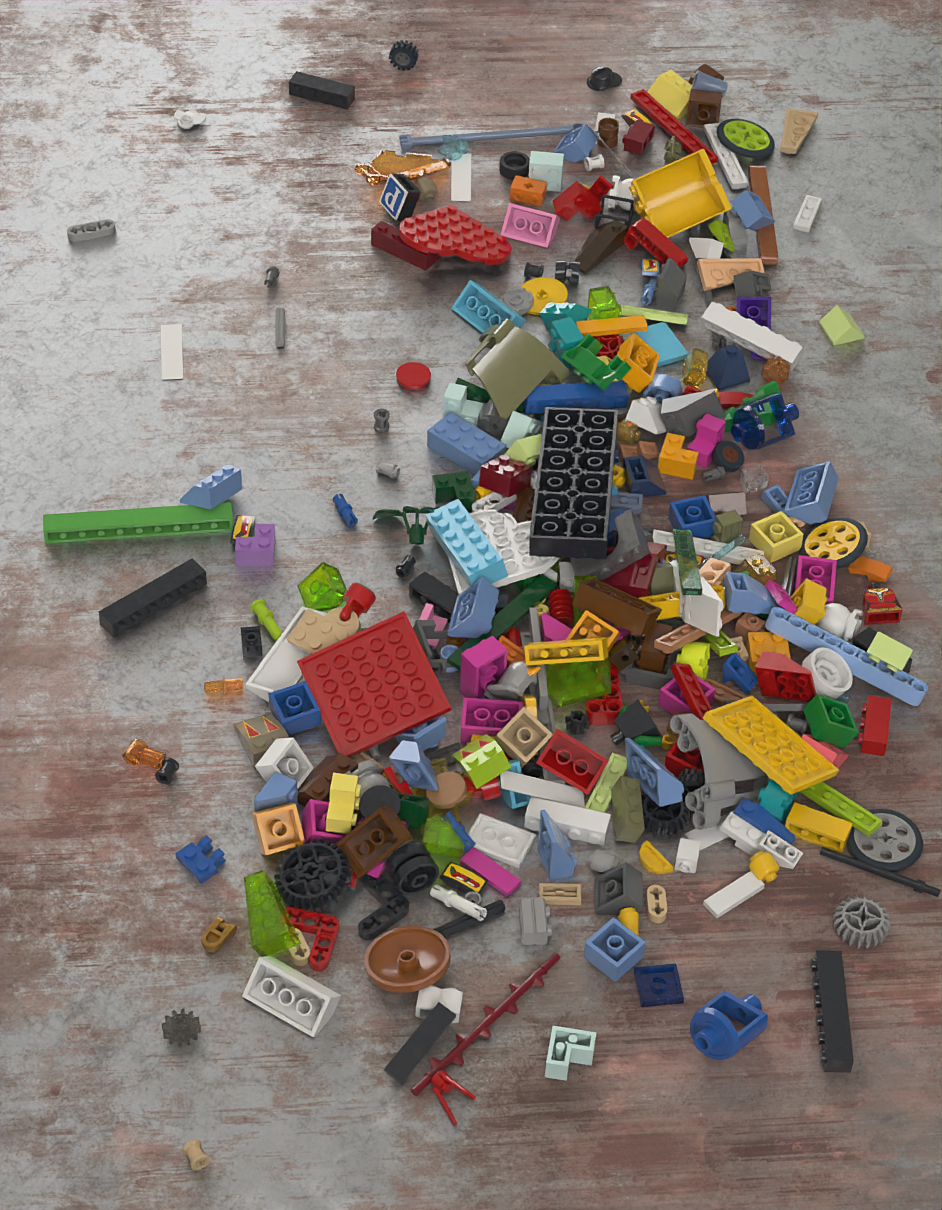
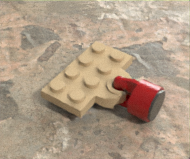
[287,582,376,654]

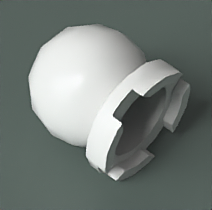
[608,175,636,211]
[815,603,863,644]

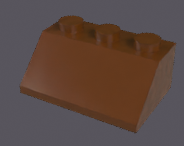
[297,754,358,807]

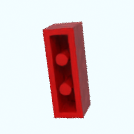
[858,695,892,756]

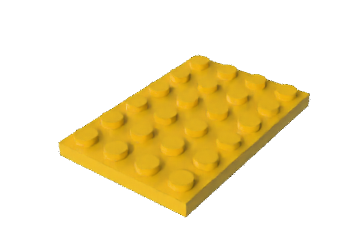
[703,696,839,795]

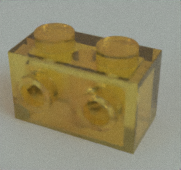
[681,347,709,388]

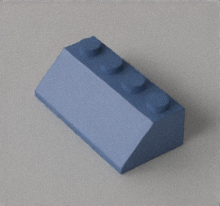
[784,461,839,524]
[625,738,684,807]

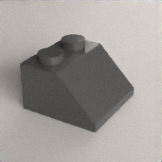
[594,862,643,915]

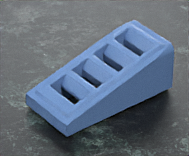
[760,484,790,517]

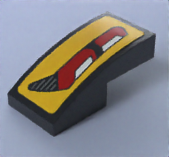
[230,515,255,544]
[439,861,488,894]

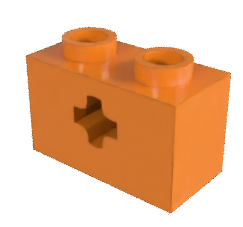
[510,176,547,207]

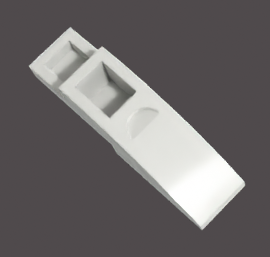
[719,812,803,869]

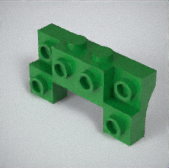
[561,334,631,391]

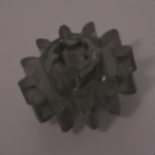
[162,1008,201,1047]

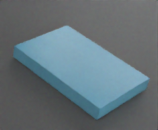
[633,322,689,367]

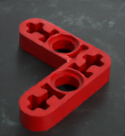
[280,907,340,972]

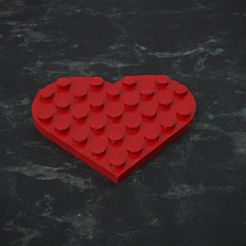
[398,205,512,265]

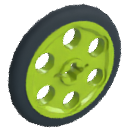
[717,118,775,158]

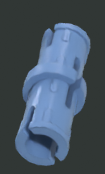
[640,276,658,305]

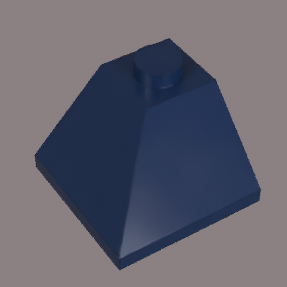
[702,344,750,391]

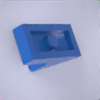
[723,653,758,694]

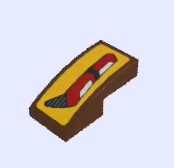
[621,108,656,130]

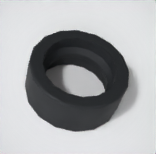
[499,151,530,180]

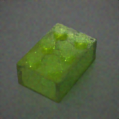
[547,658,611,708]

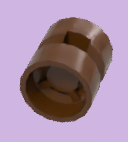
[597,118,619,149]

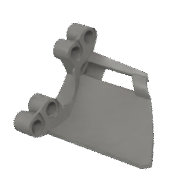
[670,711,778,830]

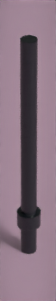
[820,847,941,897]

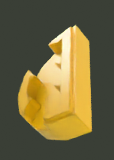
[639,840,673,874]

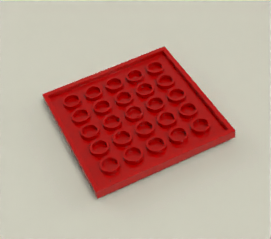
[297,611,452,758]

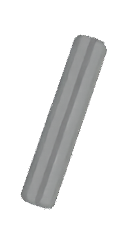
[275,307,285,347]

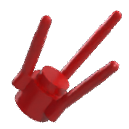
[431,1070,476,1125]

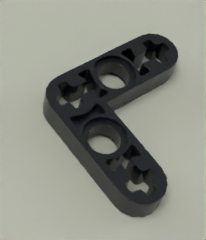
[358,874,409,940]

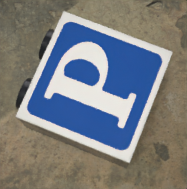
[379,174,421,221]

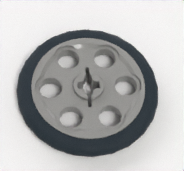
[846,809,923,872]

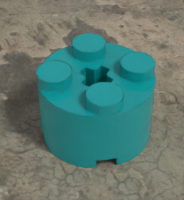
[758,778,798,822]

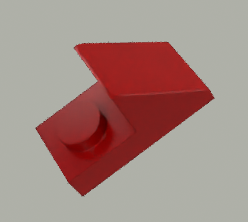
[589,175,614,202]

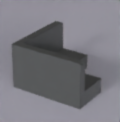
[733,270,771,297]

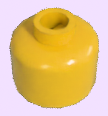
[748,851,780,883]

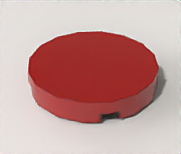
[396,362,431,391]

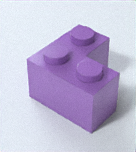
[235,523,275,567]

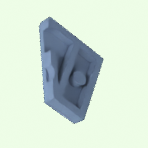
[610,492,643,515]

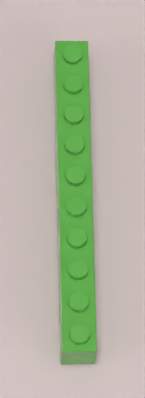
[43,502,233,544]

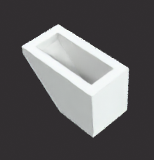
[689,238,724,259]

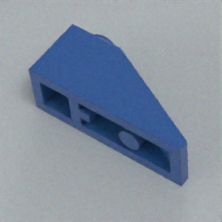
[734,797,796,845]

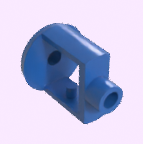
[690,990,768,1060]

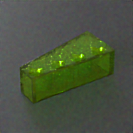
[244,870,301,957]

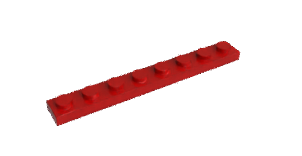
[630,89,718,164]

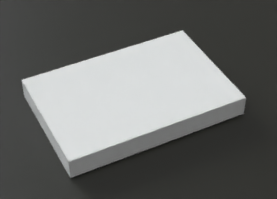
[466,813,536,868]

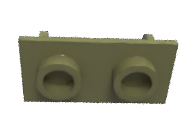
[664,136,681,165]

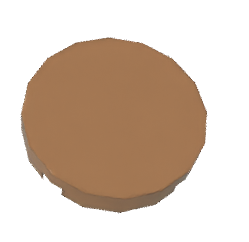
[426,772,467,809]

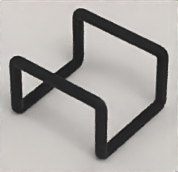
[595,195,634,229]

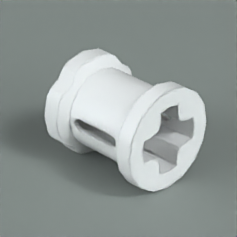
[584,154,605,171]

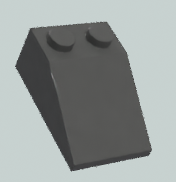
[661,389,726,437]

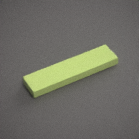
[618,305,688,325]
[585,752,627,813]

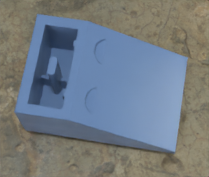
[723,572,784,615]

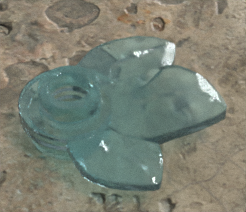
[437,135,469,161]

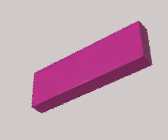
[765,579,797,614]
[460,847,521,897]

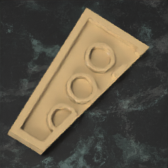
[780,108,818,154]

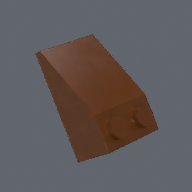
[336,805,414,878]

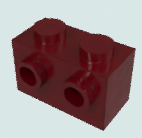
[622,120,655,156]

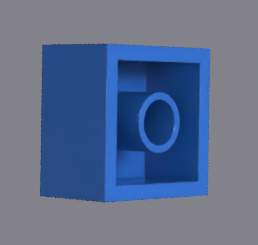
[669,495,715,539]
[268,681,321,736]

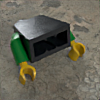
[610,700,673,750]

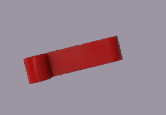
[624,218,688,268]
[585,658,623,726]

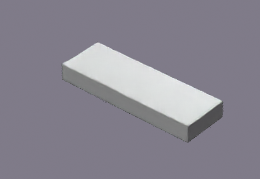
[793,195,822,233]
[703,871,765,919]

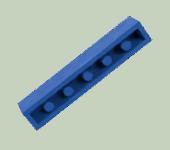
[521,381,630,414]

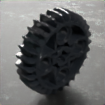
[274,839,352,912]

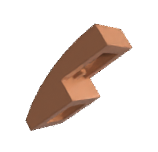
[617,441,659,462]

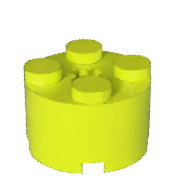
[676,641,710,681]

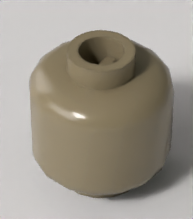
[415,177,438,202]

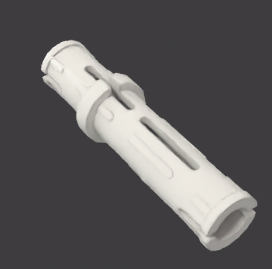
[430,884,487,921]

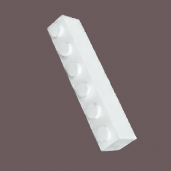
[701,302,803,371]

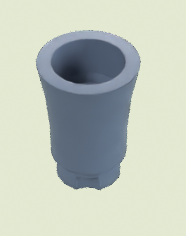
[691,70,728,98]

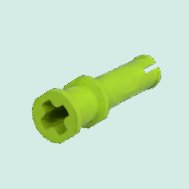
[250,599,283,642]

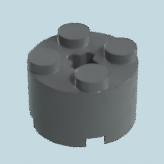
[477,399,517,439]

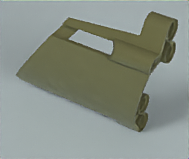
[465,319,569,420]

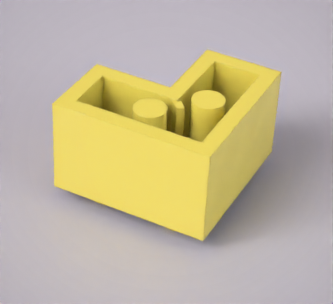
[326,773,361,834]

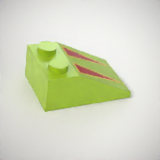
[452,734,511,789]

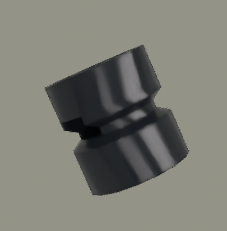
[555,260,580,284]

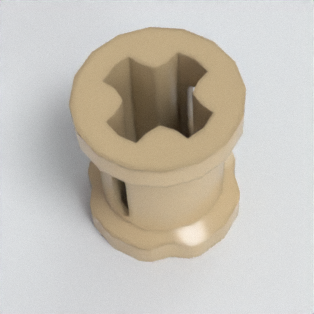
[182,1139,210,1170]

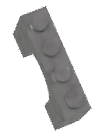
[570,510,650,584]

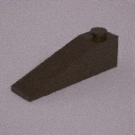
[574,219,628,274]

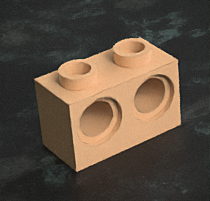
[694,558,731,586]

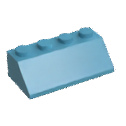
[451,280,526,333]

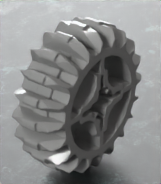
[833,895,891,949]

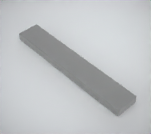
[528,608,548,709]

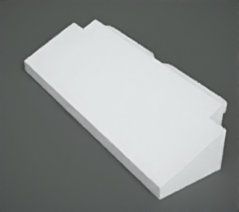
[245,606,327,702]

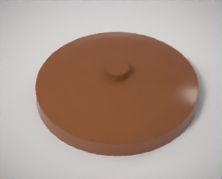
[364,926,451,993]

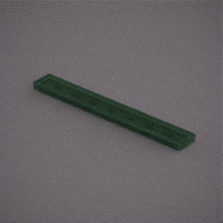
[672,529,702,596]

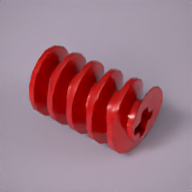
[549,589,574,629]

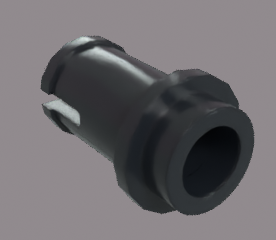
[396,555,416,578]

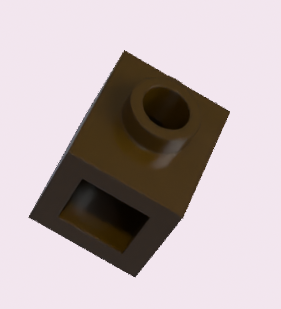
[608,636,639,671]

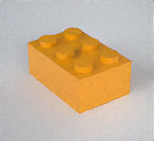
[617,333,660,393]

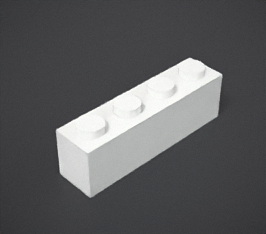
[524,796,611,846]

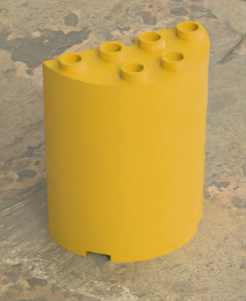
[629,148,732,238]

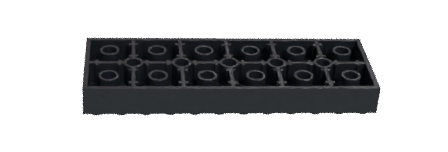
[529,407,618,559]

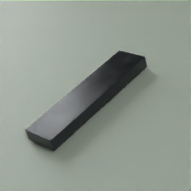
[384,1002,456,1084]

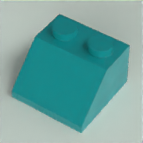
[540,302,592,330]

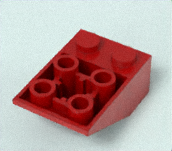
[755,651,816,702]

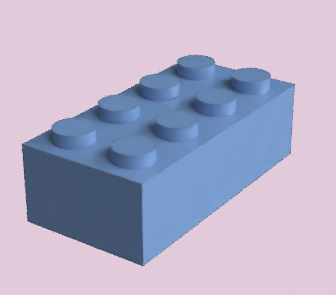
[427,412,506,475]

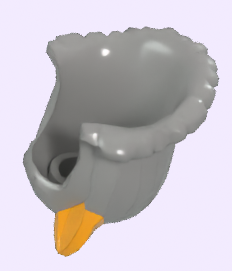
[487,661,541,701]

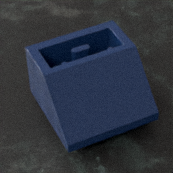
[623,455,666,497]

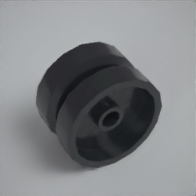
[385,842,439,895]

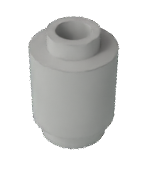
[588,849,620,874]

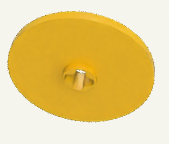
[521,277,568,315]

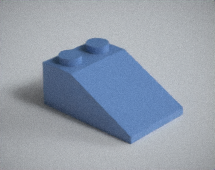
[537,810,577,881]

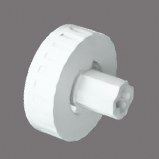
[802,647,853,699]

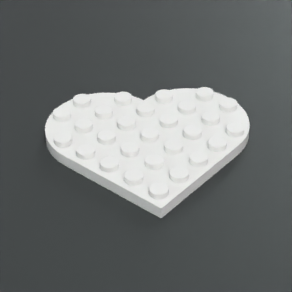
[448,509,559,594]

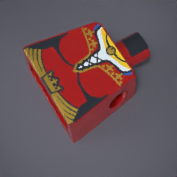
[862,583,903,625]

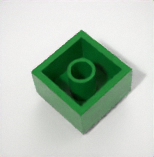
[803,694,859,748]

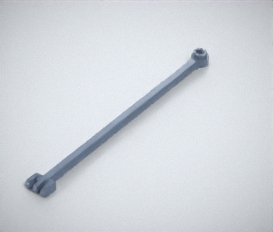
[399,123,583,150]

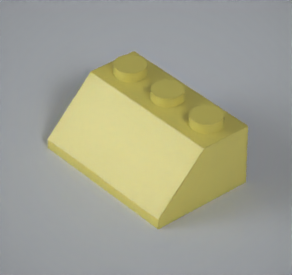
[647,70,692,119]

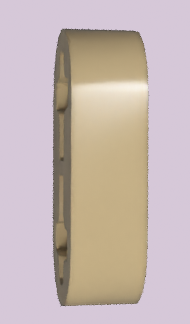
[646,885,667,923]
[283,928,310,966]

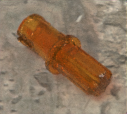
[204,677,244,694]

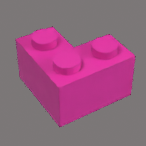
[686,413,726,469]

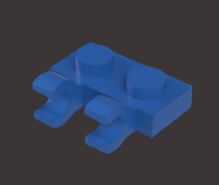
[175,835,226,884]

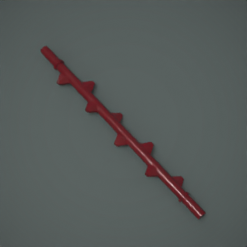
[411,953,561,1096]

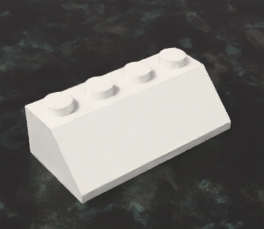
[242,956,341,1037]

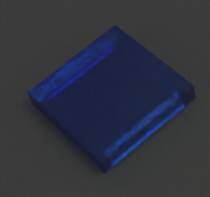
[633,963,684,1007]

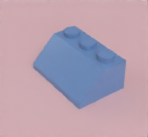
[180,465,242,510]
[447,577,499,638]

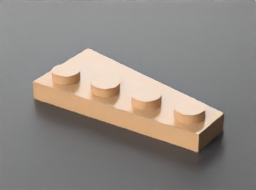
[697,258,765,291]

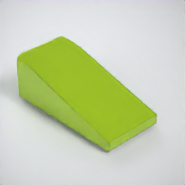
[708,219,735,252]

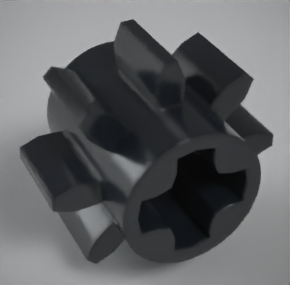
[565,710,590,735]

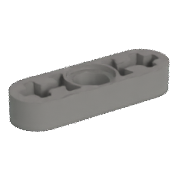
[67,219,116,242]

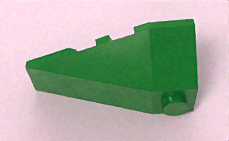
[722,381,786,433]

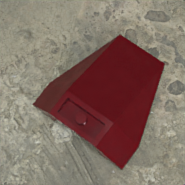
[597,542,667,598]

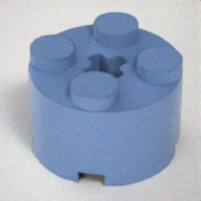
[643,374,683,404]

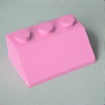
[500,203,560,248]

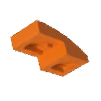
[848,557,893,582]

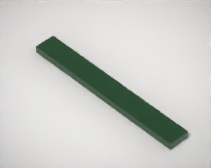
[447,574,558,671]

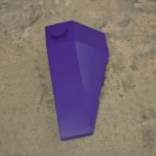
[736,297,771,359]

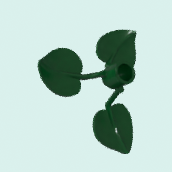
[373,506,442,545]

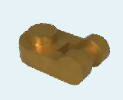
[202,917,237,952]

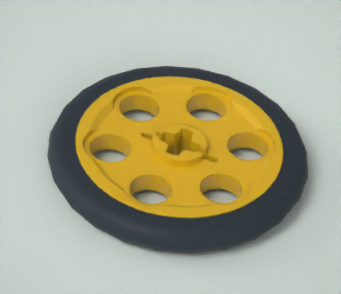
[798,517,868,569]

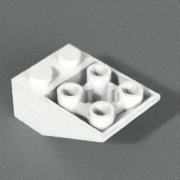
[679,577,724,637]

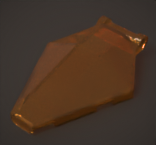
[355,150,451,185]

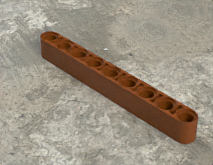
[748,166,778,266]

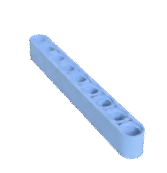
[765,607,928,706]

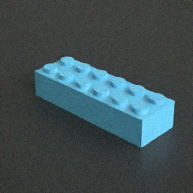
[425,499,508,586]

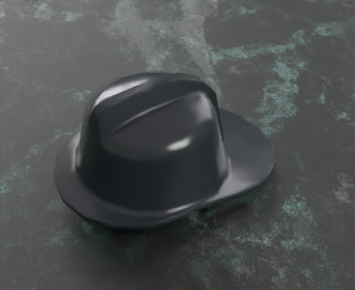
[587,67,622,91]

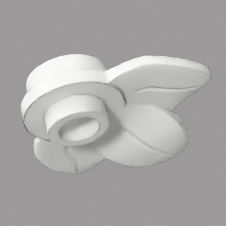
[174,108,206,129]

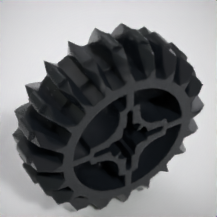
[641,794,691,839]

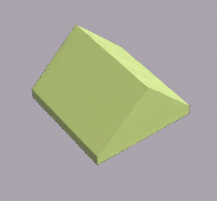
[819,305,865,346]

